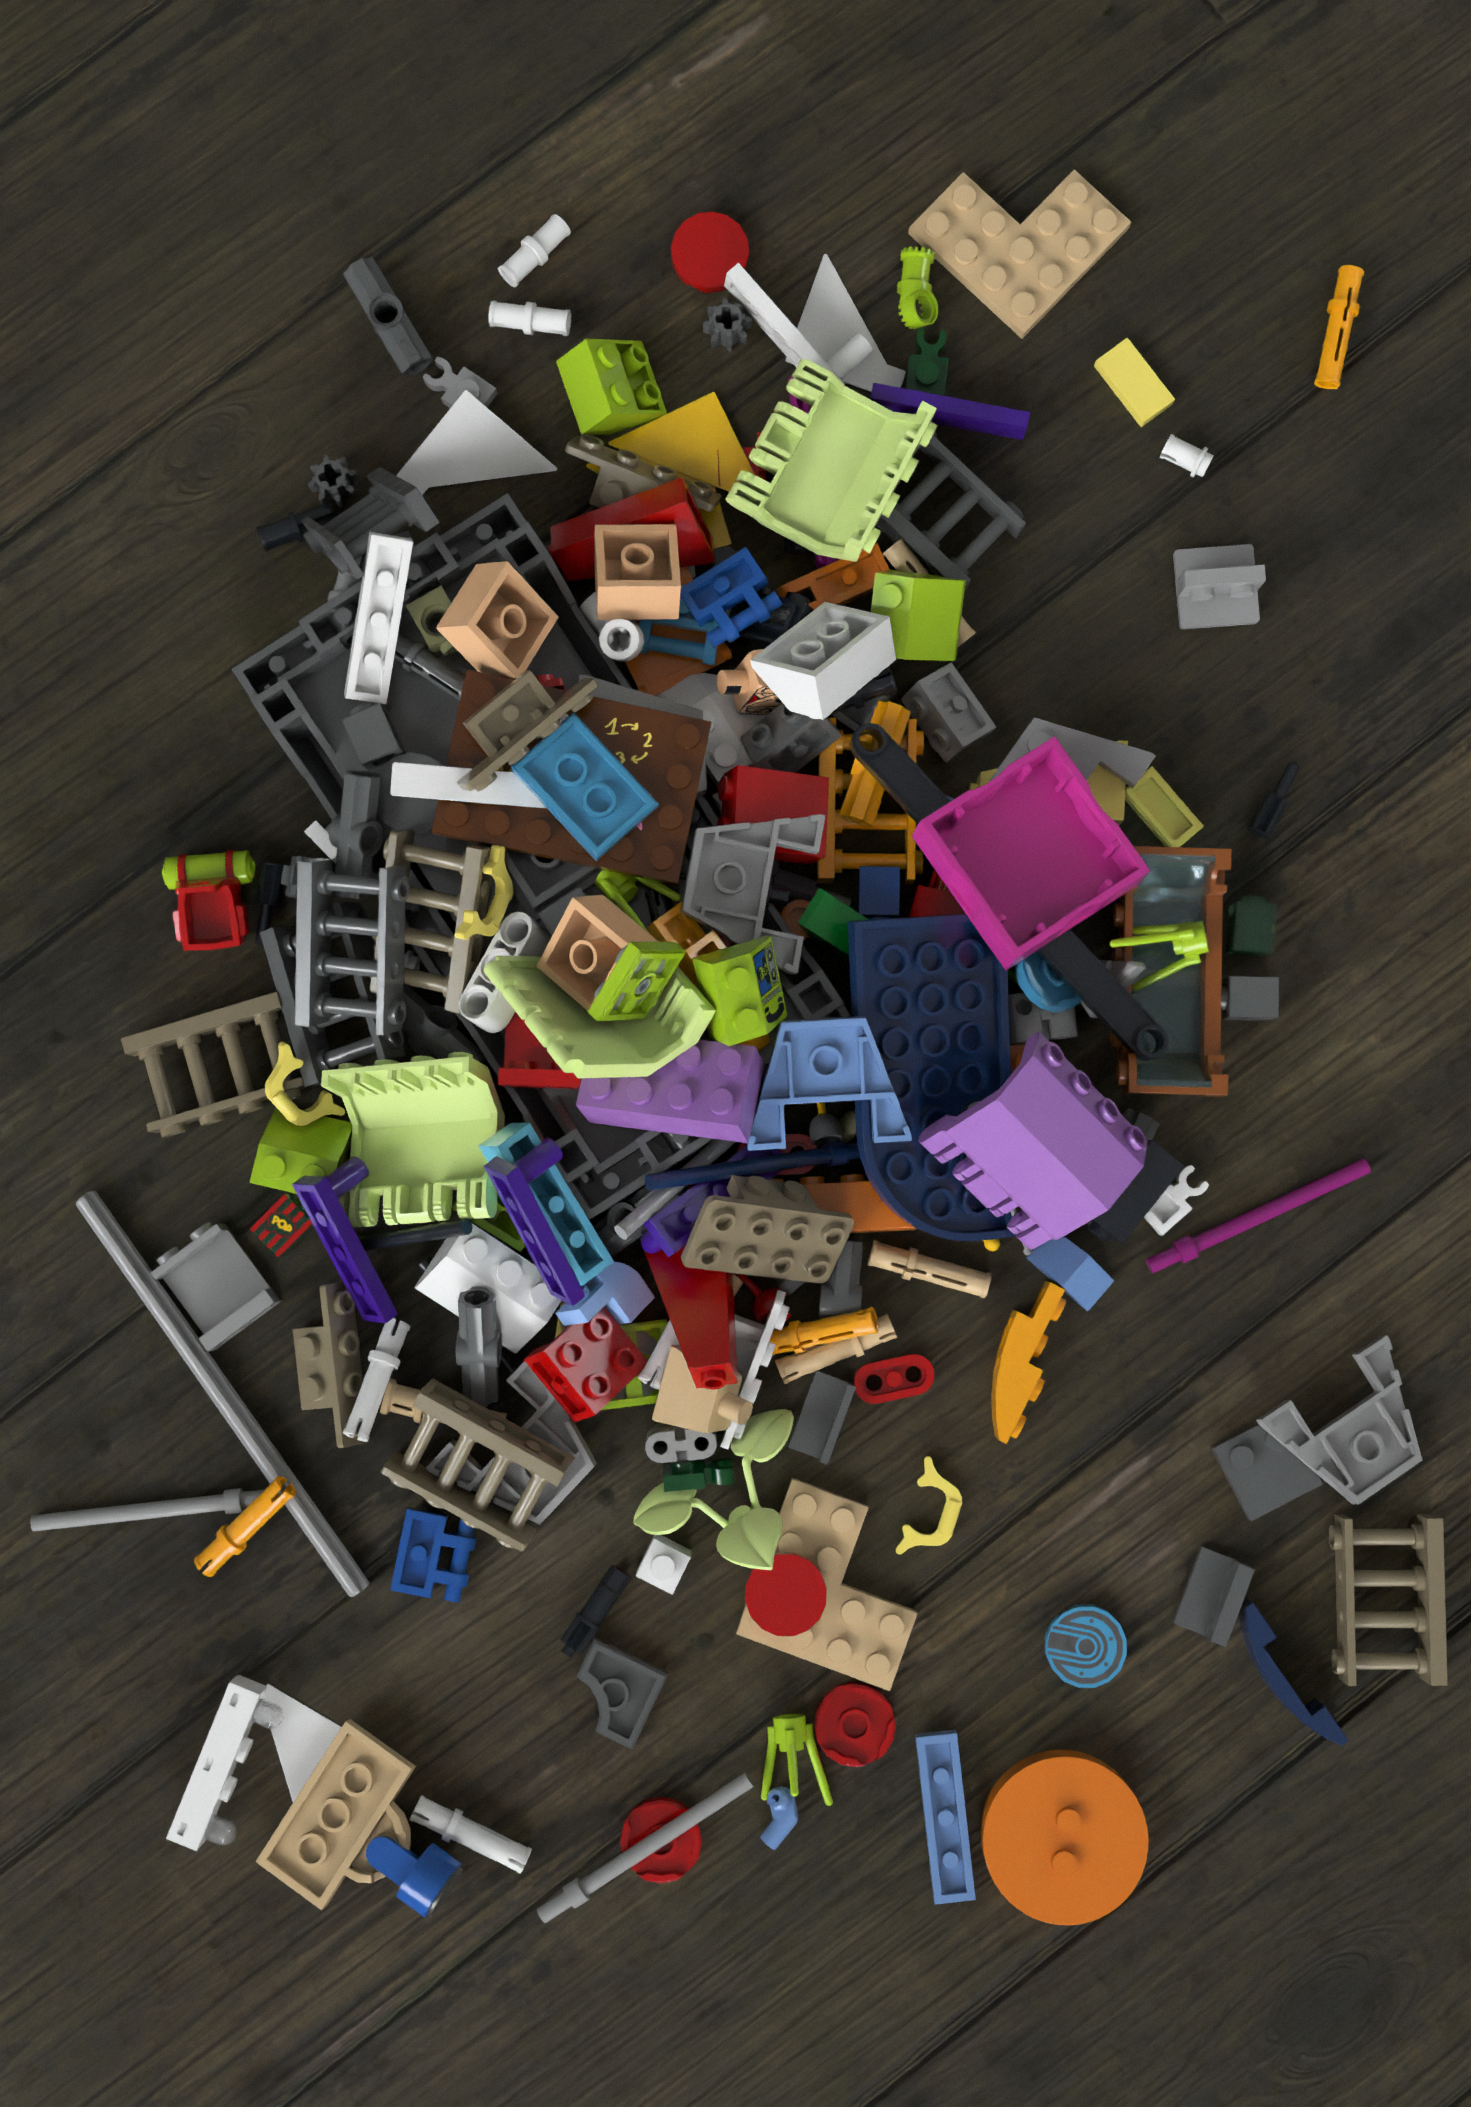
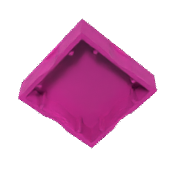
[912,736,1150,971]

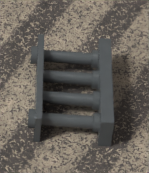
[876,431,1026,592]
[301,467,439,580]
[295,858,410,1035]
[260,902,406,1087]

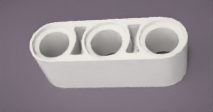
[459,912,551,1033]

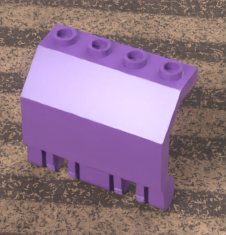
[918,1032,1148,1250]

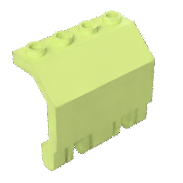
[726,359,938,562]
[321,1052,505,1228]

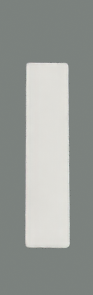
[390,762,546,808]

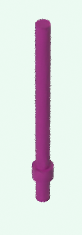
[1145,1158,1371,1274]

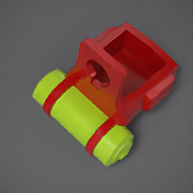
[162,849,255,951]

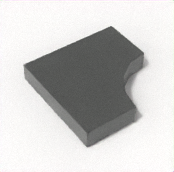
[576,1637,668,1750]

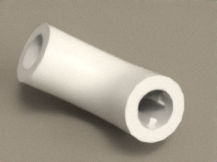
[579,592,644,662]

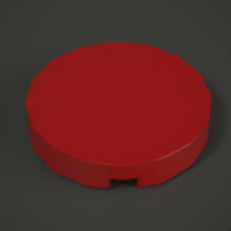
[671,211,749,293]
[745,1552,827,1636]
[814,1681,896,1767]
[620,1797,702,1884]

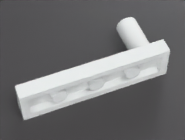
[724,263,873,385]
[344,532,413,704]

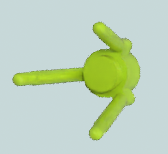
[595,870,681,930]
[1110,921,1209,991]
[761,1714,833,1806]

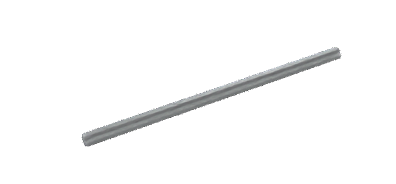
[76,1190,369,1597]

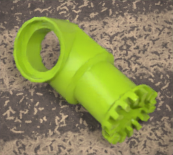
[897,246,938,329]

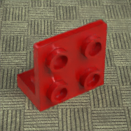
[498,1012,582,1089]
[523,1307,647,1423]

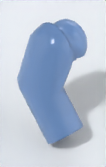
[760,1786,798,1850]

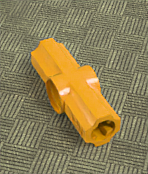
[839,701,911,827]

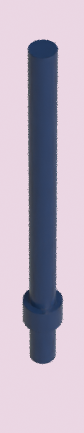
[645,1141,860,1191]

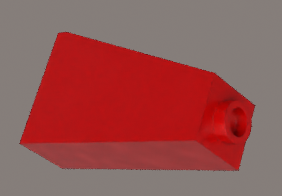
[547,477,716,581]
[644,1245,738,1390]

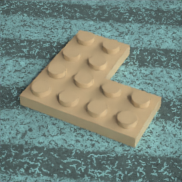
[908,170,1131,339]
[736,1478,918,1691]

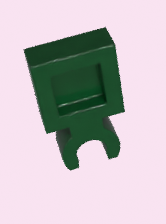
[905,328,949,396]
[663,1458,734,1492]

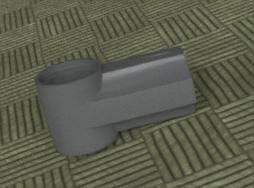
[818,1241,863,1318]

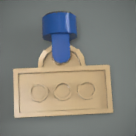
[256,1719,463,1918]

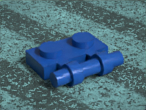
[680,547,783,648]
[390,1507,477,1602]

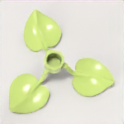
[633,1409,794,1570]

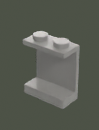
[151,1222,282,1352]

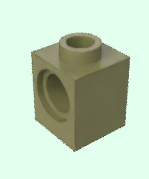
[405,586,458,657]

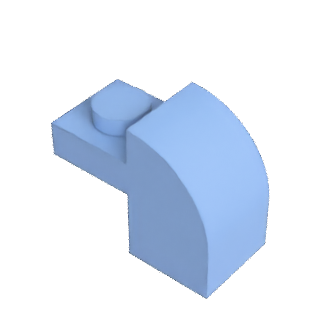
[555,1262,655,1326]

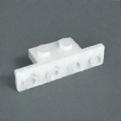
[720,1290,790,1449]

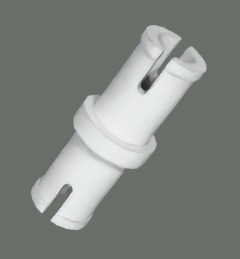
[498,214,571,288]
[489,301,571,336]

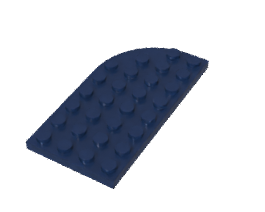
[848,913,1016,1241]

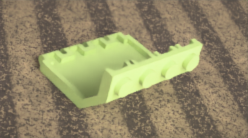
[484,905,716,1078]

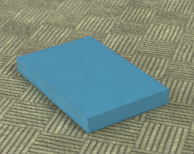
[511,712,659,862]

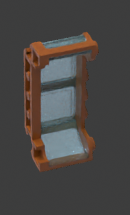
[1110,846,1232,1097]

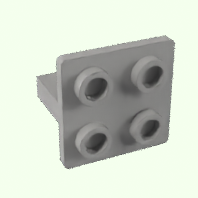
[1173,544,1266,629]

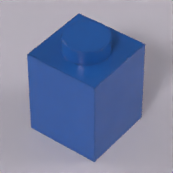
[857,866,900,920]

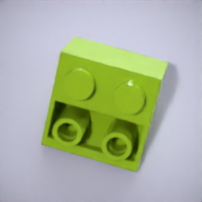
[556,339,667,435]

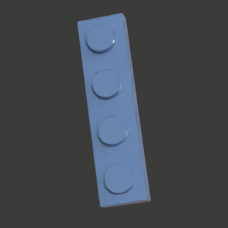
[915,1730,976,1904]

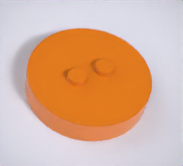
[980,1749,1149,1925]

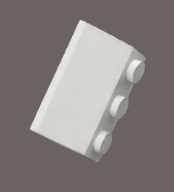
[750,602,896,720]
[414,1224,562,1354]

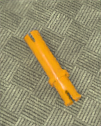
[1314,265,1364,389]
[769,1307,879,1355]
[194,1475,296,1577]

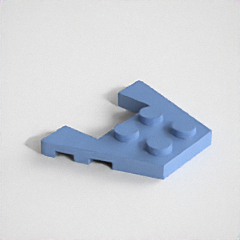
[747,1016,912,1151]

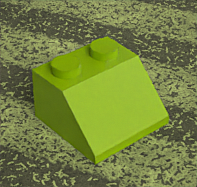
[871,569,966,661]
[249,1107,352,1194]

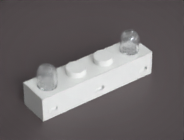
[166,1675,284,1851]

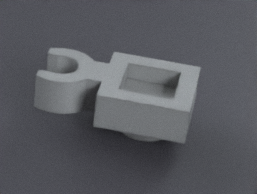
[423,357,498,408]

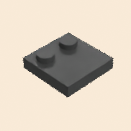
[1210,1422,1323,1521]

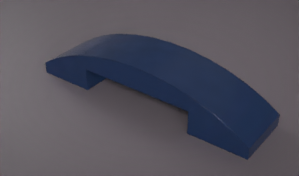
[1239,1597,1349,1746]

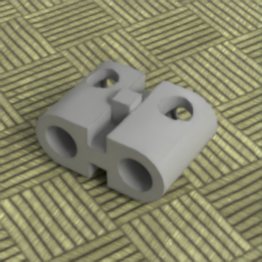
[1008,993,1078,1044]
[645,1423,717,1463]

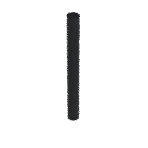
[358,1218,472,1251]

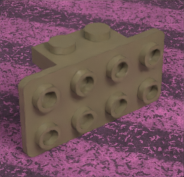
[681,1175,854,1283]

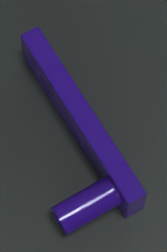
[870,383,1030,440]
[484,1138,585,1306]
[641,1146,782,1257]
[292,1157,398,1323]

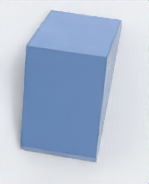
[1026,1236,1114,1311]

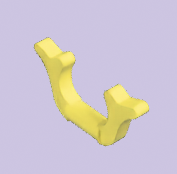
[455,845,513,940]
[265,1042,345,1126]
[896,1456,962,1555]

